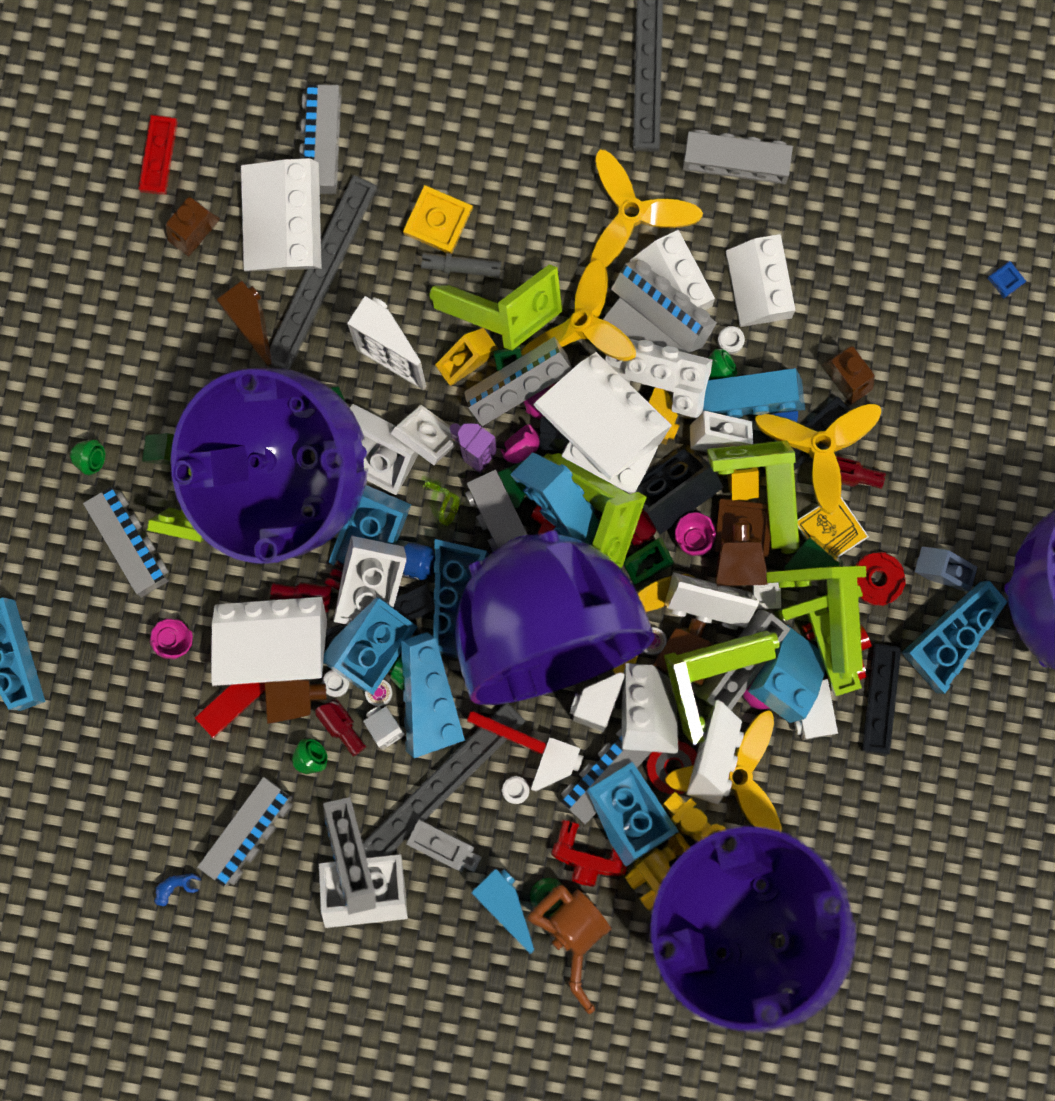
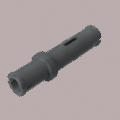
[421,252,501,278]

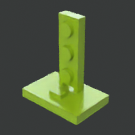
[774,585,863,696]

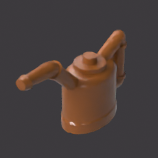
[527,885,612,1014]

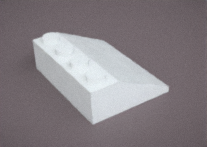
[241,158,321,271]
[347,296,426,391]
[534,352,672,480]
[211,597,327,686]

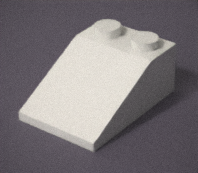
[334,536,407,625]

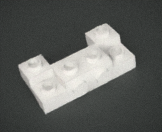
[605,338,712,418]

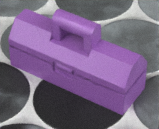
[450,424,497,474]

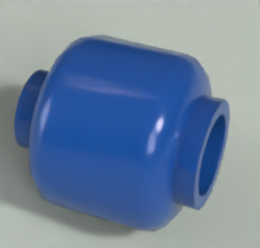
[402,543,435,580]

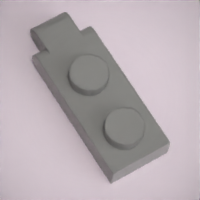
[406,819,482,872]

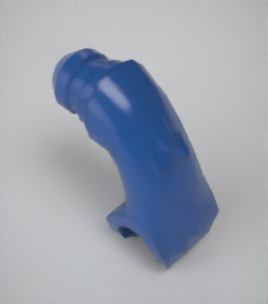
[154,873,201,906]

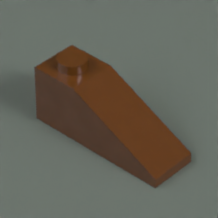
[217,281,272,366]

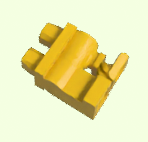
[662,792,727,843]
[624,832,690,911]

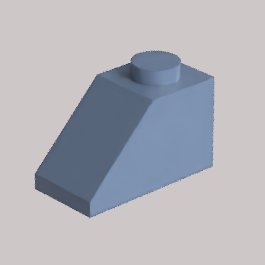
[915,547,977,592]

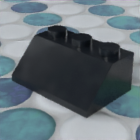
[623,443,724,535]

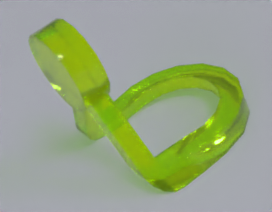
[423,481,460,526]

